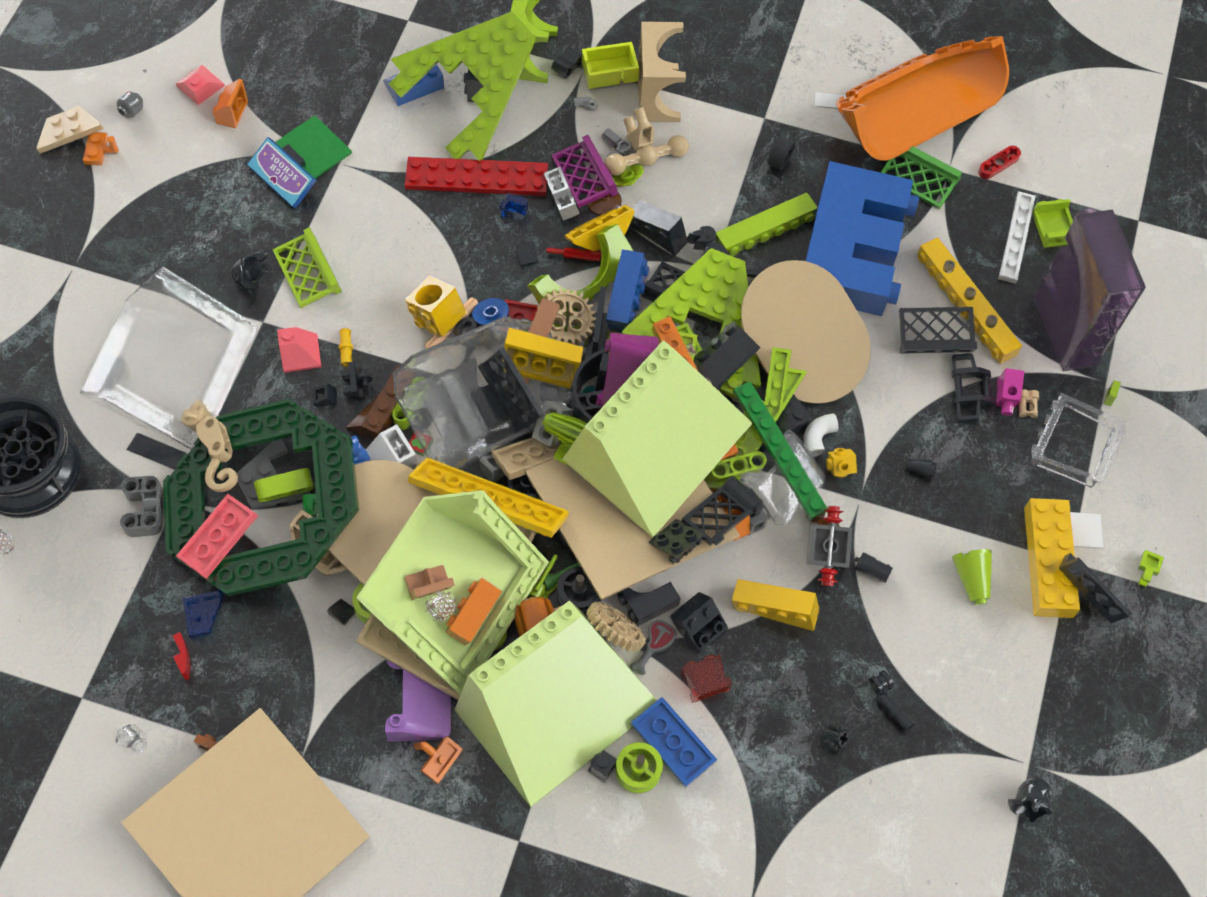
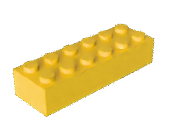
[1024,498,1080,618]

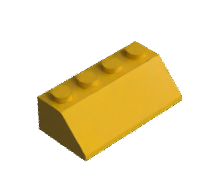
[502,328,583,389]

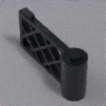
[681,476,764,546]

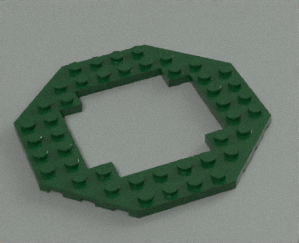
[163,399,359,596]

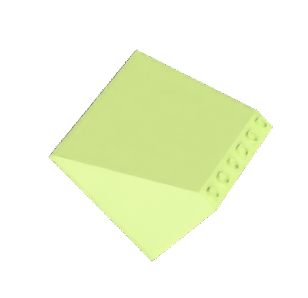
[562,340,752,538]
[356,490,549,695]
[455,600,657,807]

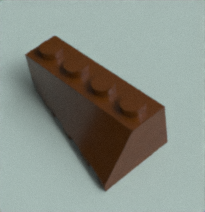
[346,365,415,441]

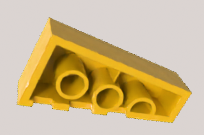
[732,579,819,631]

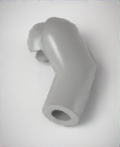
[573,96,598,111]

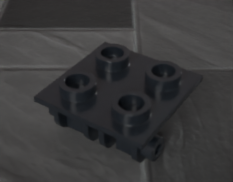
[649,519,705,564]

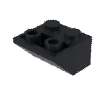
[669,592,728,653]

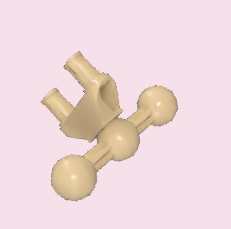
[604,107,689,176]

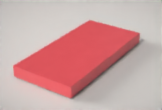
[176,494,258,579]

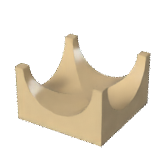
[638,22,686,122]

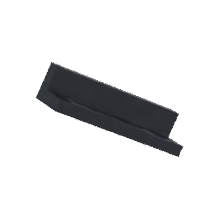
[1059,553,1131,623]

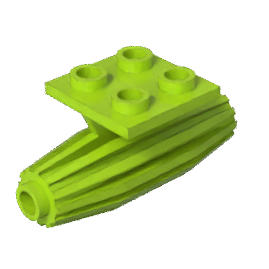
[542,412,587,466]

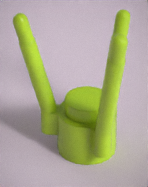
[528,555,558,598]

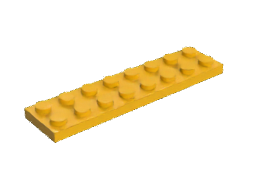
[408,457,569,538]

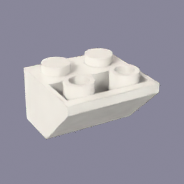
[366,425,417,468]

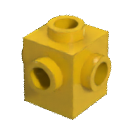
[826,448,857,477]

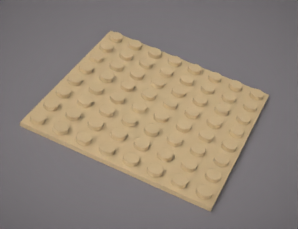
[525,459,740,600]
[121,708,370,897]

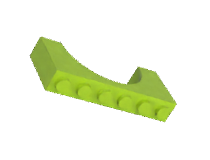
[527,224,633,319]

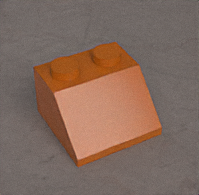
[212,79,248,128]

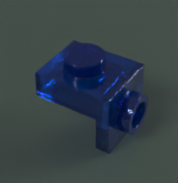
[500,193,528,217]

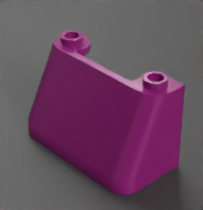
[597,333,659,409]

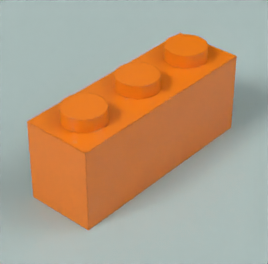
[445,578,502,646]

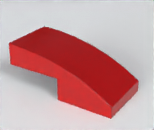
[173,632,191,680]

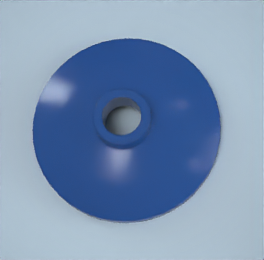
[473,298,509,326]

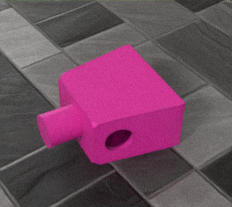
[996,368,1024,416]

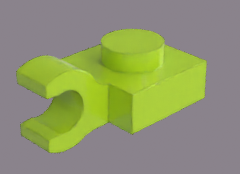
[1138,550,1164,587]

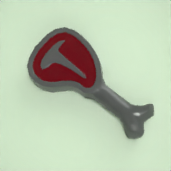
[630,620,677,675]

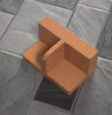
[405,565,455,600]

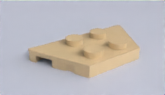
[37,106,104,154]

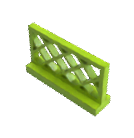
[273,227,342,308]

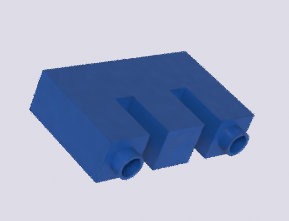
[805,161,919,316]

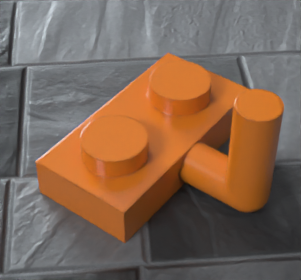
[83,132,119,165]
[414,736,463,784]

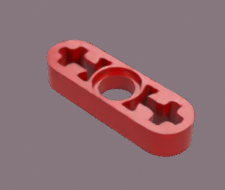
[978,145,1021,179]

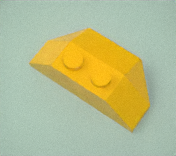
[565,205,635,251]

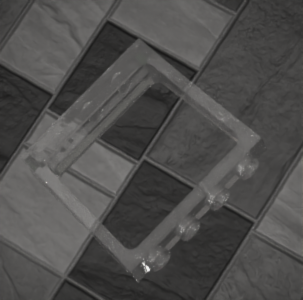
[1031,393,1126,492]

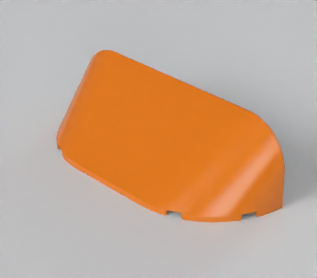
[836,36,1009,161]

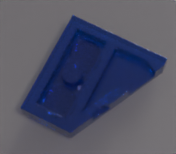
[182,590,223,638]

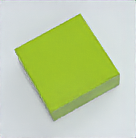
[1104,380,1121,406]

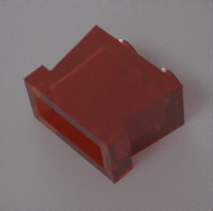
[681,654,732,703]

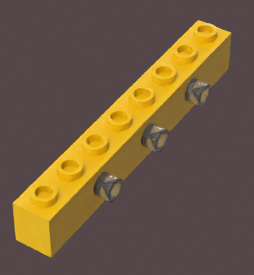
[917,237,1022,364]

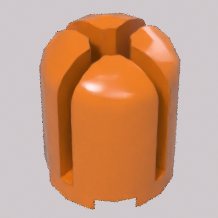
[514,597,554,637]

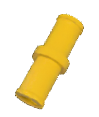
[338,328,353,367]

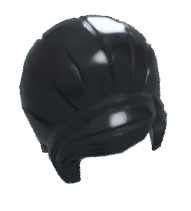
[1008,777,1053,823]

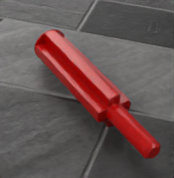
[546,247,602,262]

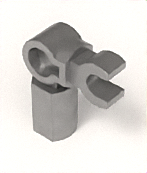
[602,128,631,158]

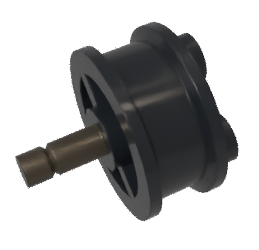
[557,566,600,614]

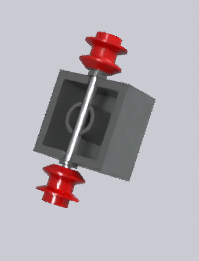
[806,506,853,586]

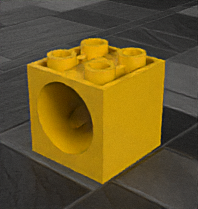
[405,276,467,338]

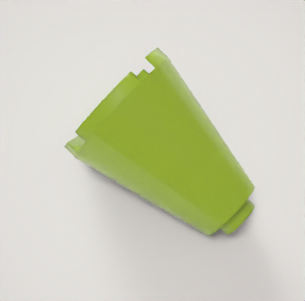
[952,549,992,605]

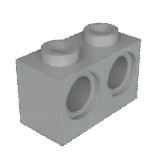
[532,401,573,447]

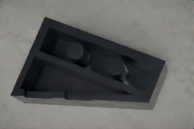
[629,200,688,256]

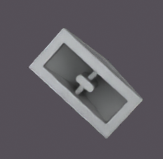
[479,455,505,483]

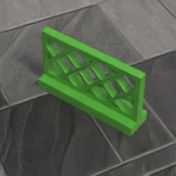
[881,146,962,209]

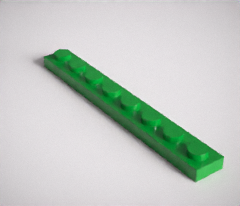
[733,381,828,520]

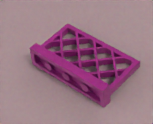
[551,135,618,208]

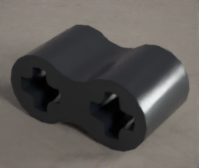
[551,46,582,79]

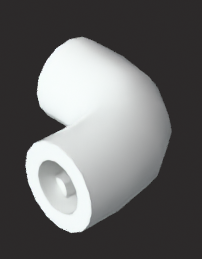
[803,413,838,457]

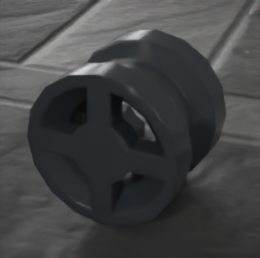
[869,670,894,696]

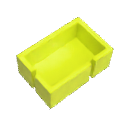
[582,42,639,89]

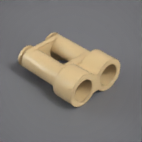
[1019,389,1039,418]

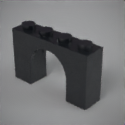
[617,582,681,627]

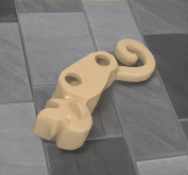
[181,400,238,492]

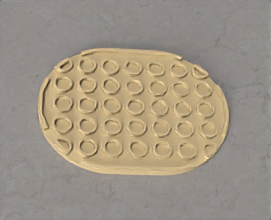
[741,260,871,404]
[317,460,439,585]

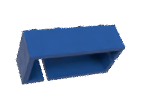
[606,249,649,332]

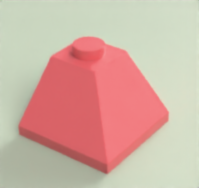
[175,65,225,105]
[277,327,322,373]

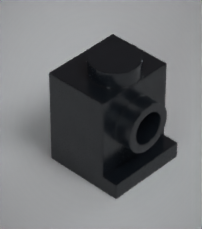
[587,750,617,783]

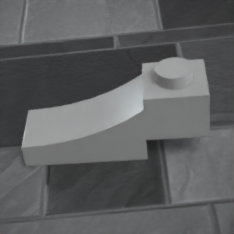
[544,167,580,221]

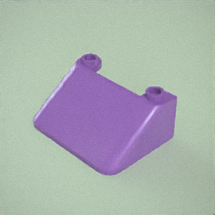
[385,660,451,742]

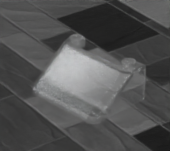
[739,429,826,525]

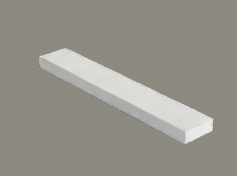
[998,191,1035,284]

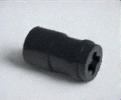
[854,552,893,583]

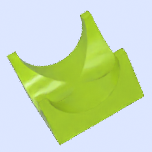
[511,0,558,83]

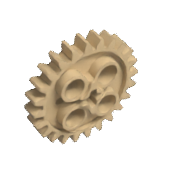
[537,288,596,345]
[586,601,646,653]

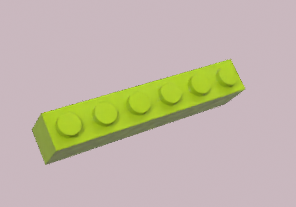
[715,193,818,256]

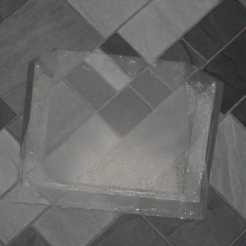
[80,266,258,450]

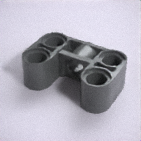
[120,476,163,537]

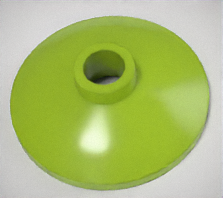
[612,164,644,187]

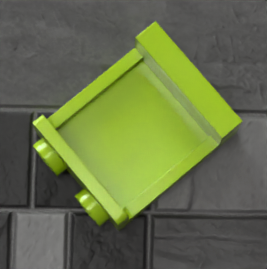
[1032,199,1083,248]

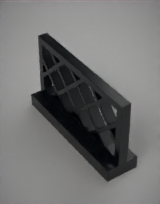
[642,261,711,327]
[585,286,608,359]
[899,307,977,354]
[477,347,545,432]

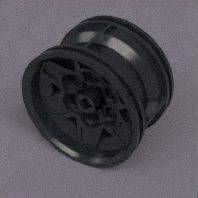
[0,394,81,518]

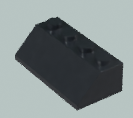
[693,321,761,390]

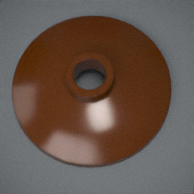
[587,186,622,215]

